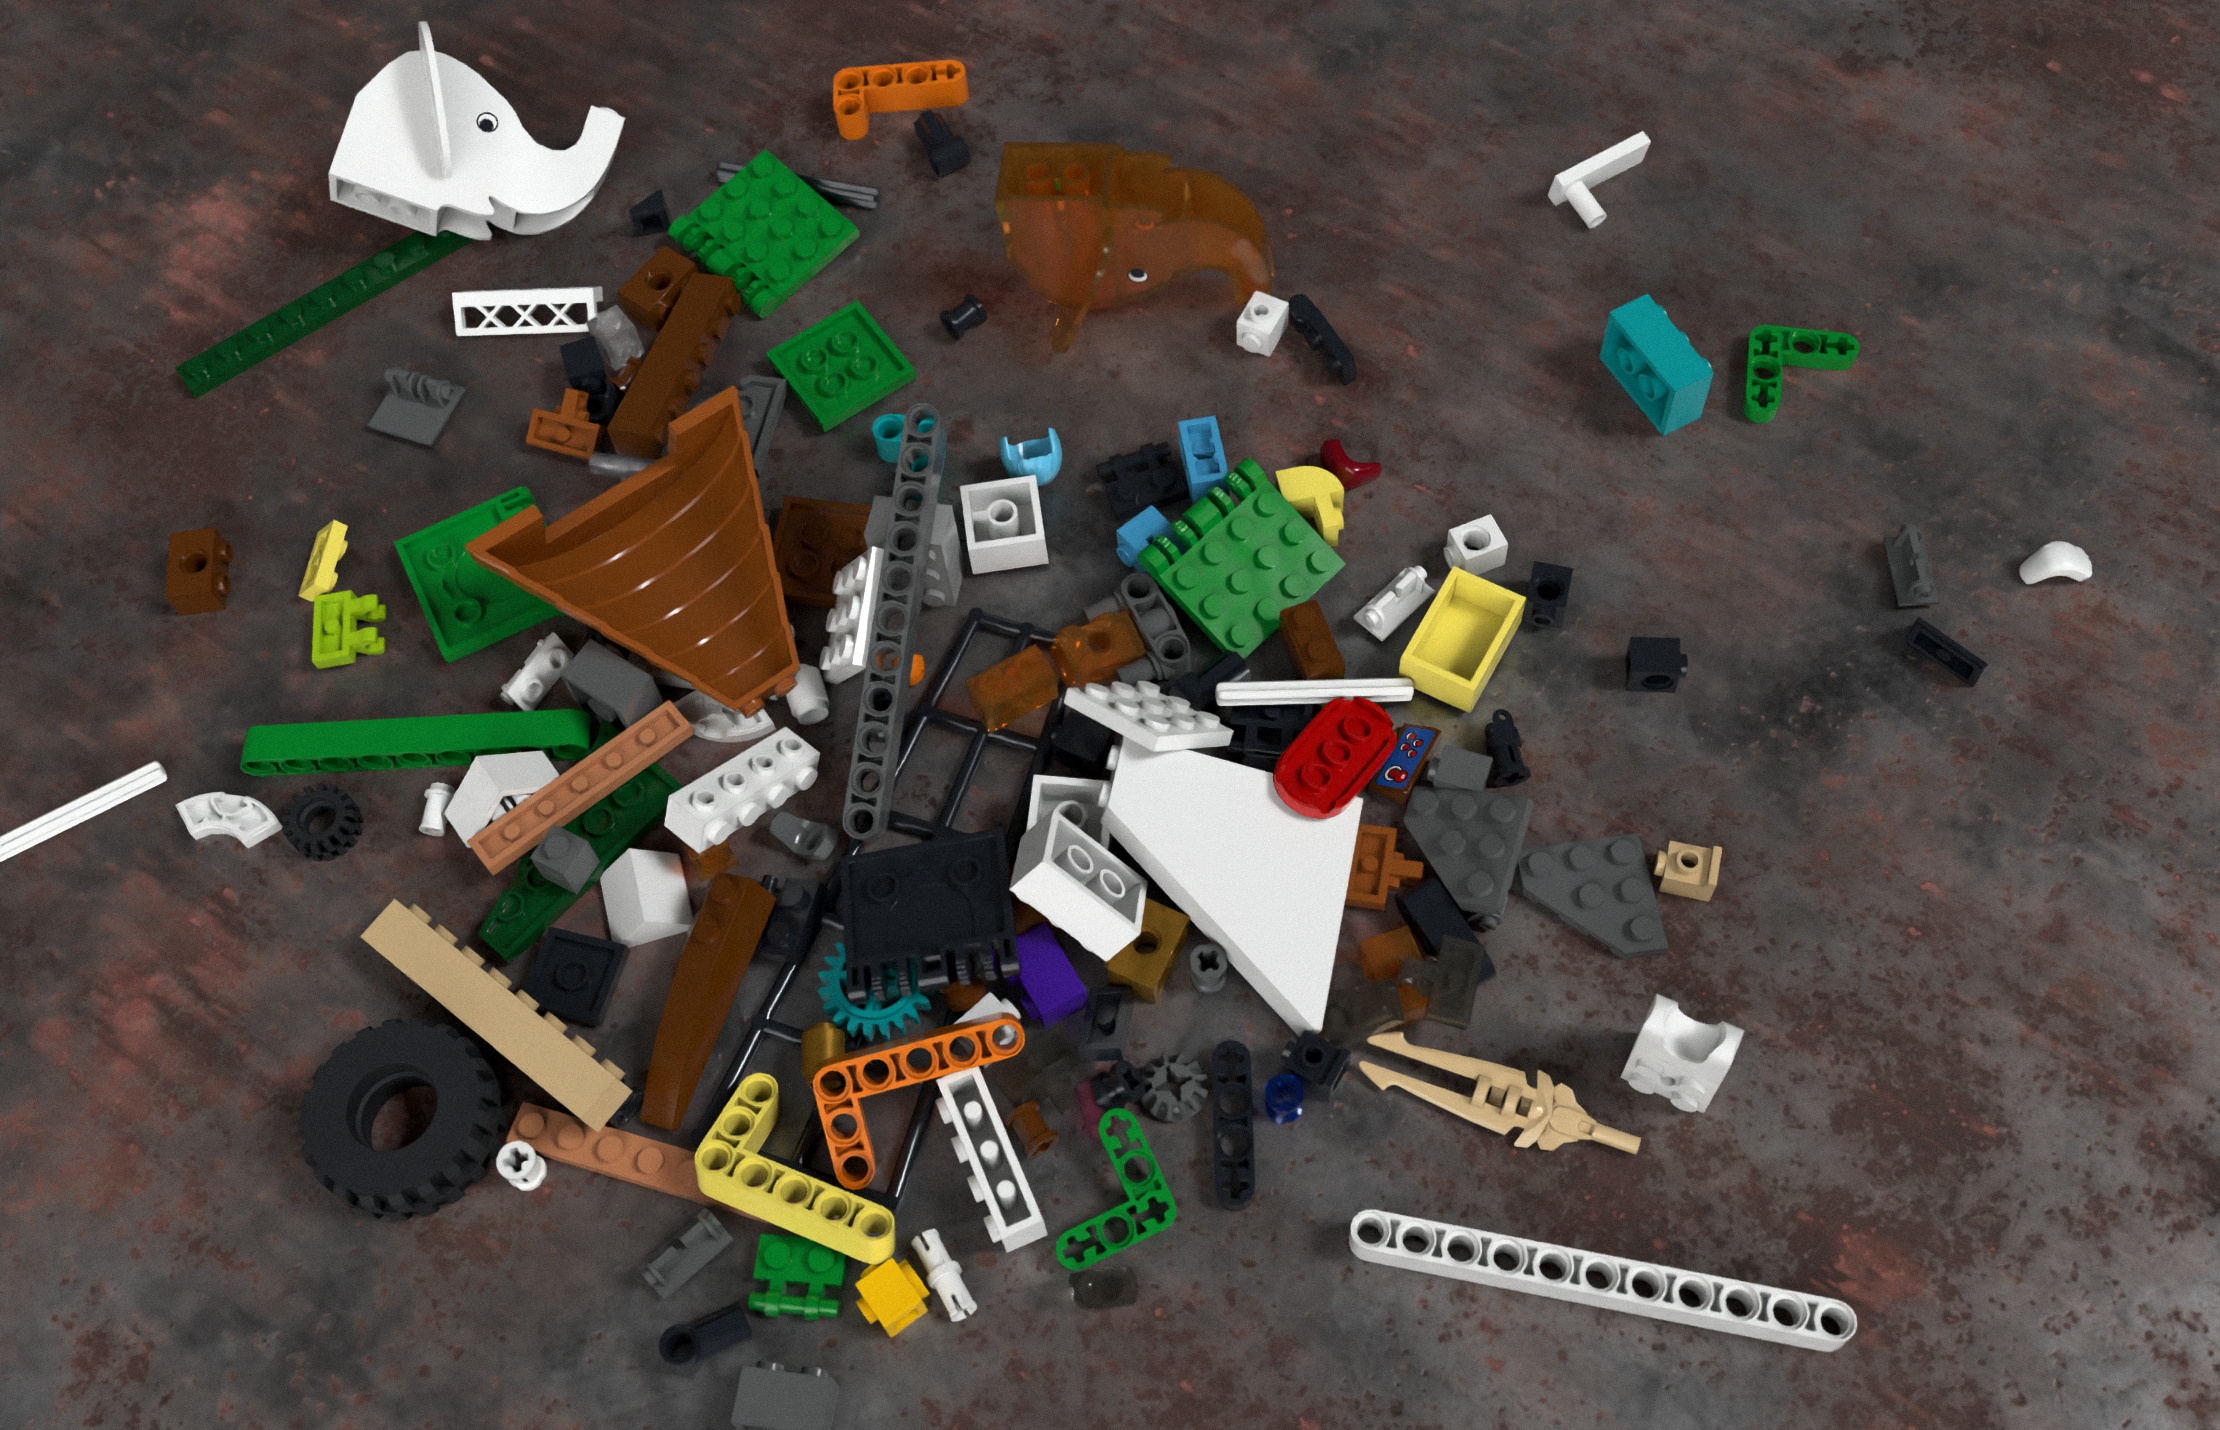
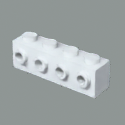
[664,727,820,854]
[935,1066,1048,1253]

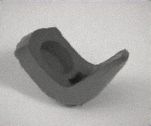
[769,811,839,860]

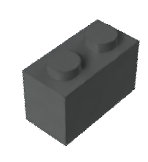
[731,1361,839,1430]

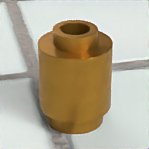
[801,1022,845,1089]

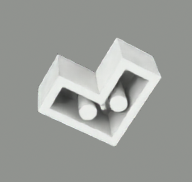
[444,751,560,848]

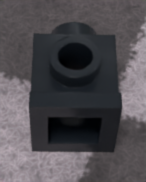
[1280,1030,1351,1102]

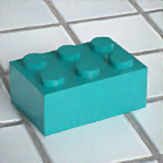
[1599,293,1714,436]

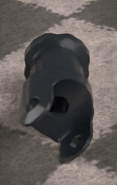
[1484,709,1531,787]

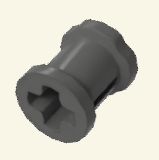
[1190,943,1228,994]

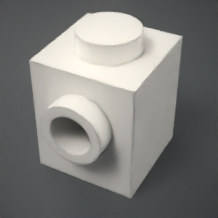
[1236,291,1289,357]

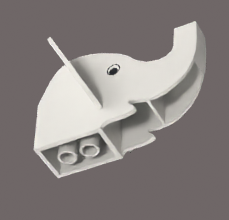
[329,21,625,240]

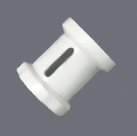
[496,1141,547,1191]

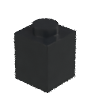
[559,336,609,395]

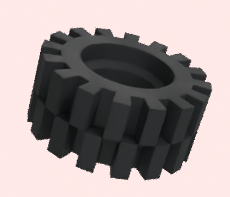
[281,783,364,862]

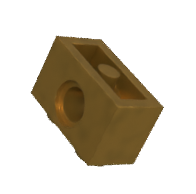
[1104,898,1191,1004]

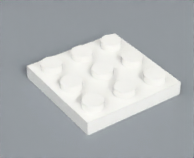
[819,546,884,684]
[1063,681,1233,752]

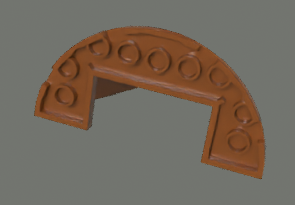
[464,385,800,719]

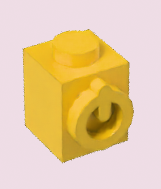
[855,1257,930,1338]

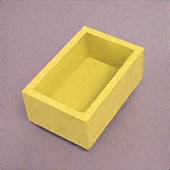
[1398,566,1526,714]

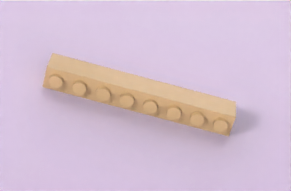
[360,898,633,1133]

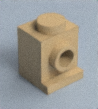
[1654,841,1722,902]

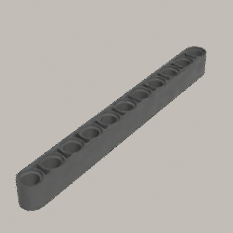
[842,402,947,843]

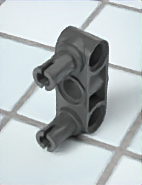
[1082,572,1191,685]

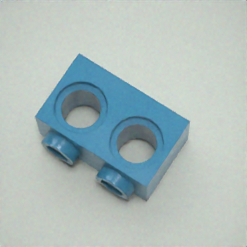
[1178,415,1230,505]

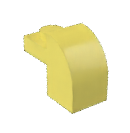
[1275,466,1344,547]

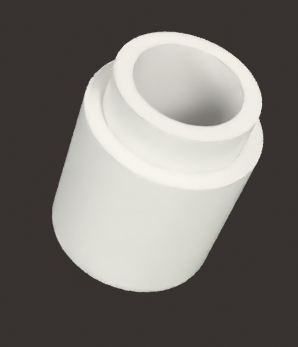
[786,664,830,725]

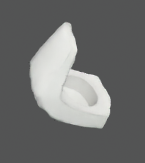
[2019,541,2093,584]

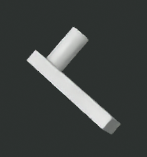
[1548,131,1651,229]

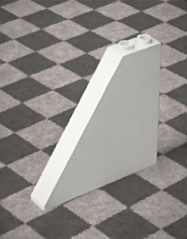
[1097,736,1363,1038]

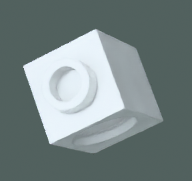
[1443,514,1508,575]

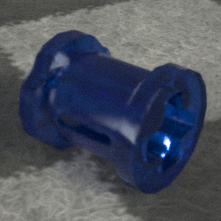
[1265,1074,1304,1125]

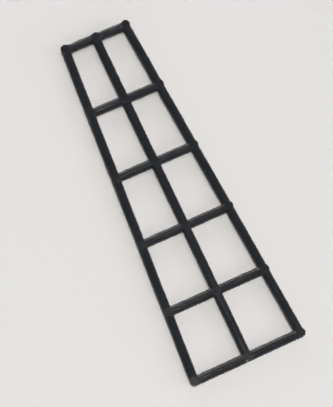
[690,607,1086,1216]

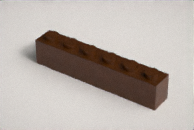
[607,272,741,460]

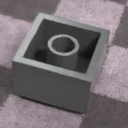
[560,639,664,733]

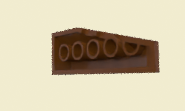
[640,871,777,1132]

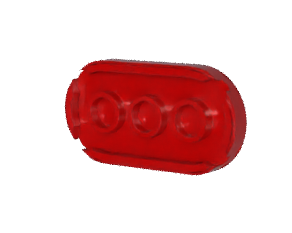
[1273,697,1397,819]

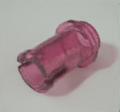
[1074,1081,1116,1141]

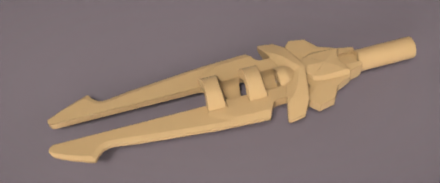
[1359,1032,1641,1155]

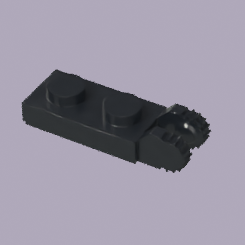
[1288,293,1356,386]

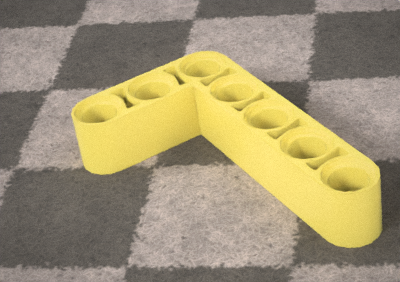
[695,1073,895,1265]

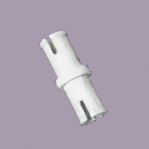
[911,1229,977,1322]

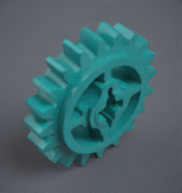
[818,942,937,1042]

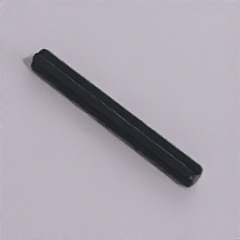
[716,161,881,209]

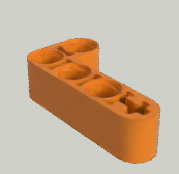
[833,60,969,140]

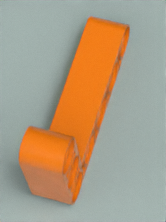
[813,1012,1025,1190]

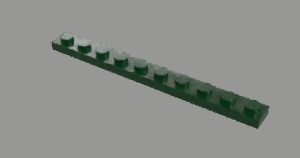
[175,222,497,399]

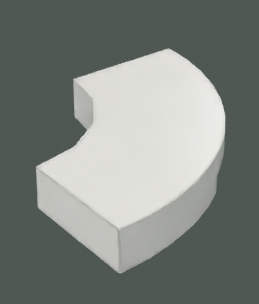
[673,690,776,742]
[175,792,283,848]

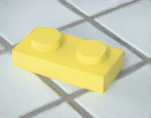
[298,520,348,602]

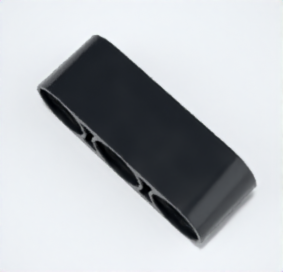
[1395,876,1496,998]

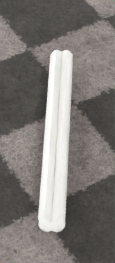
[1215,677,1414,706]
[0,761,168,862]

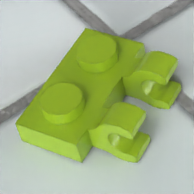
[312,590,386,669]

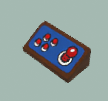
[1368,723,1442,807]

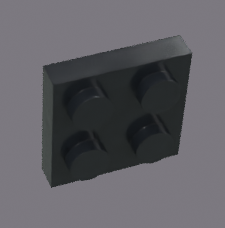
[524,927,630,1027]

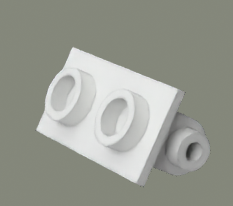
[1353,565,1435,642]
[500,632,574,711]

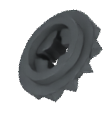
[1141,1053,1208,1122]

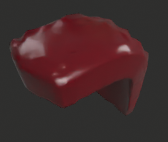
[1319,439,1382,490]

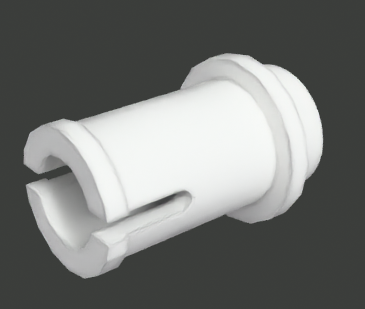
[419,783,455,836]

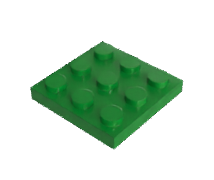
[766,300,917,432]

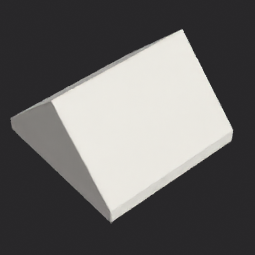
[600,848,693,948]

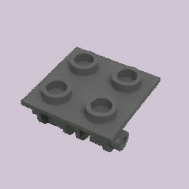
[367,366,466,446]

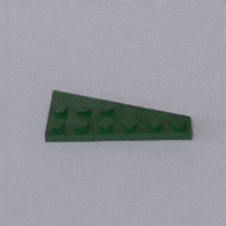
[478,719,684,965]

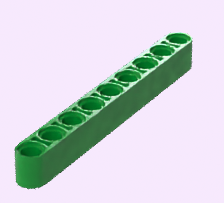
[240,709,592,777]

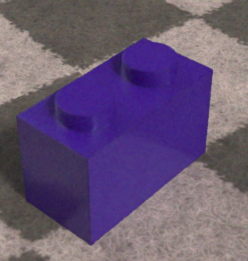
[1000,922,1088,1030]

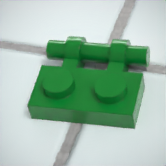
[748,1234,849,1321]

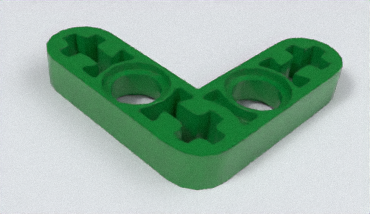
[1742,325,1860,423]
[1055,1108,1177,1270]

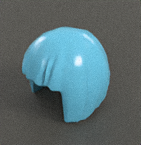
[1000,428,1062,488]

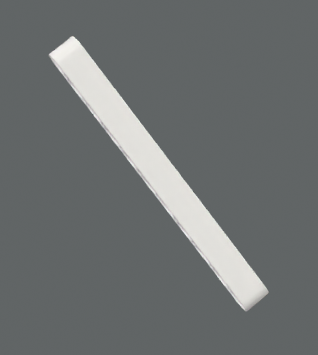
[1349,1210,1857,1352]

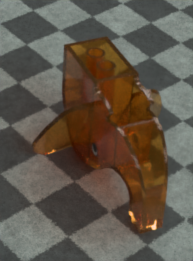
[994,142,1274,354]

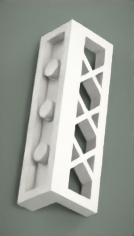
[452,286,603,336]

